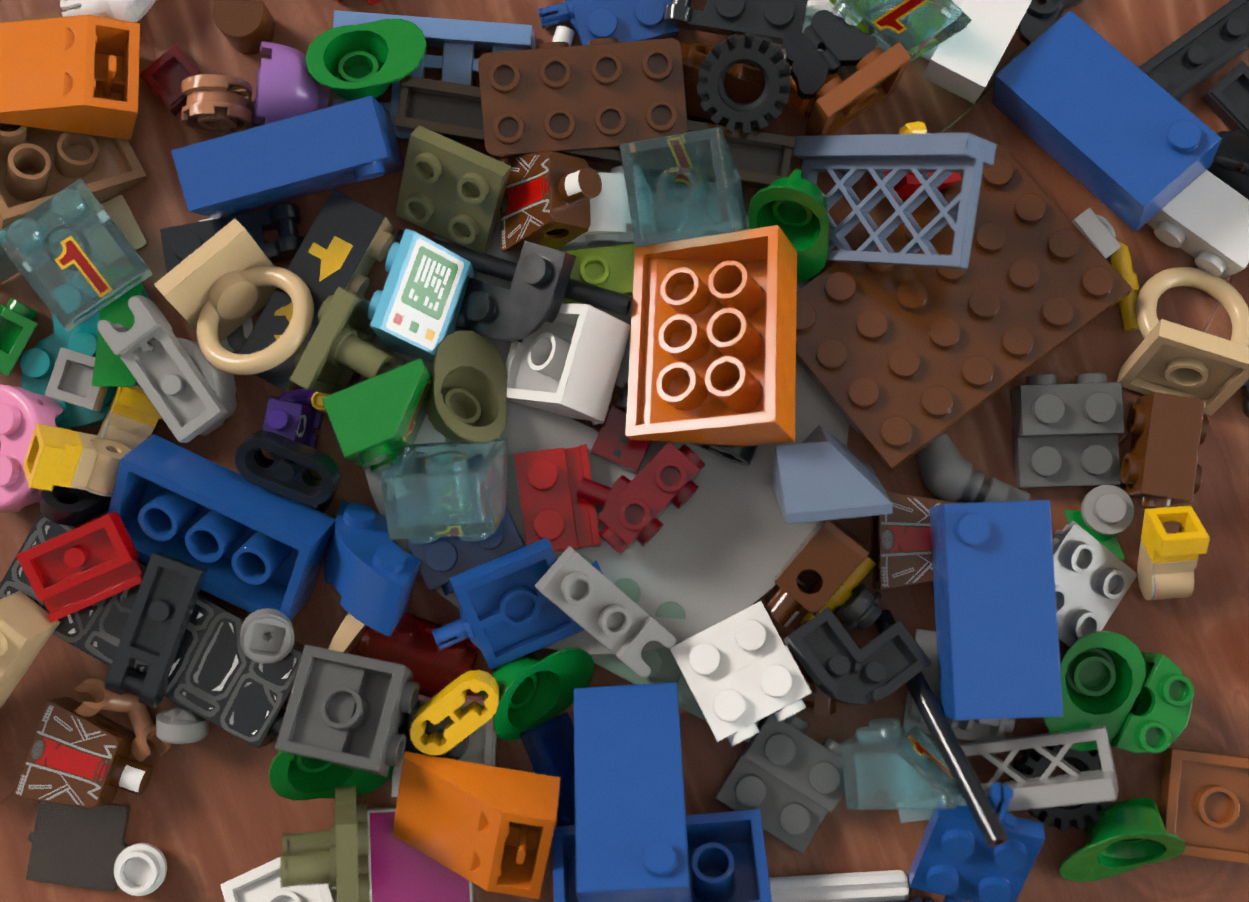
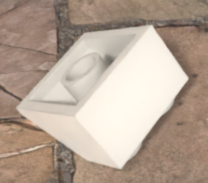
[505,303,631,422]

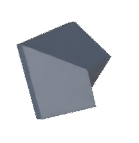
[771,424,893,524]

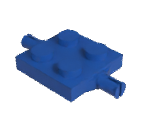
[537,0,679,45]
[432,537,603,670]
[909,782,1045,902]

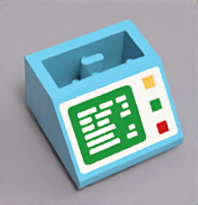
[368,229,476,364]

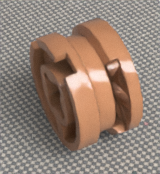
[181,74,253,135]

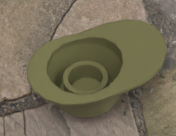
[426,330,507,446]

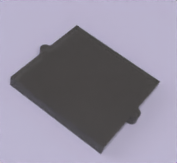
[26,801,130,892]

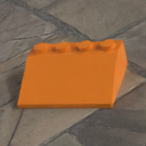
[626,225,797,446]

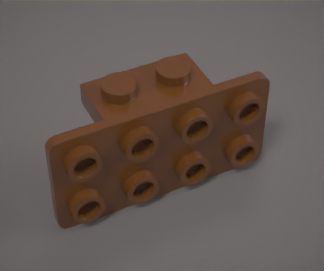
[478,38,688,157]

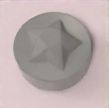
[240,608,294,664]
[156,704,209,744]

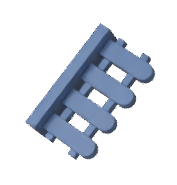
[333,10,536,143]

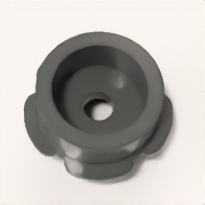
[835,584,882,631]

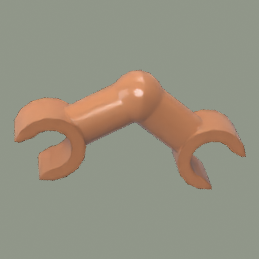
[74,678,171,762]

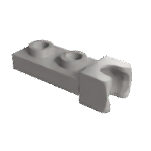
[97,296,228,443]
[535,546,676,677]

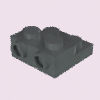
[1010,373,1125,489]
[275,645,420,777]
[714,713,859,854]

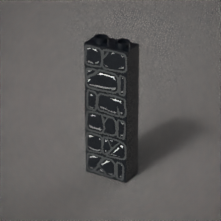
[0,512,305,749]

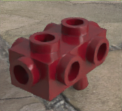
[576,441,706,555]

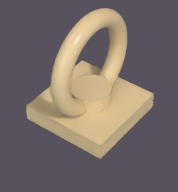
[154,219,314,375]
[1117,267,1249,416]

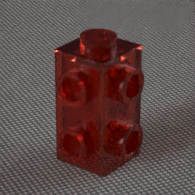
[359,613,479,698]

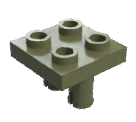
[395,125,511,253]
[290,287,409,395]
[280,786,370,902]

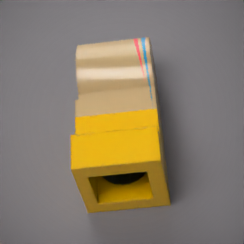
[98,381,162,450]
[23,423,132,497]
[1137,505,1210,600]

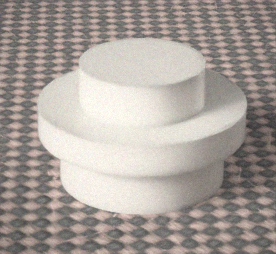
[114,843,167,896]

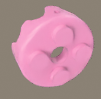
[0,384,63,513]

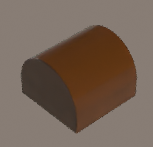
[213,0,276,55]

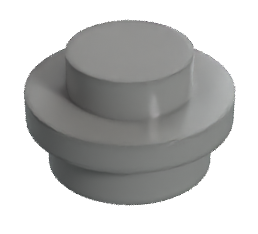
[1081,485,1134,535]

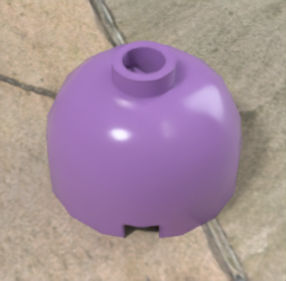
[253,41,329,125]

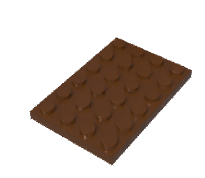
[796,143,1133,473]

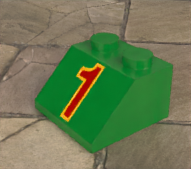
[322,358,433,473]

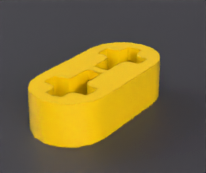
[410,670,500,755]

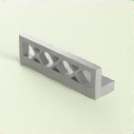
[896,726,1119,823]

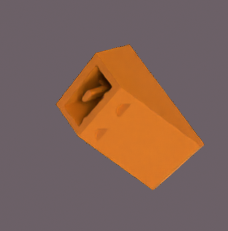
[0,15,140,140]
[392,751,561,900]

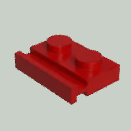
[514,444,601,553]
[16,510,145,623]

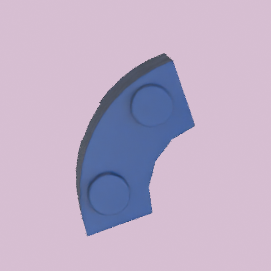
[324,500,421,637]

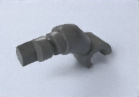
[915,434,1030,503]

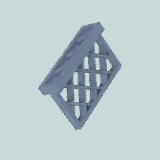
[792,133,997,269]

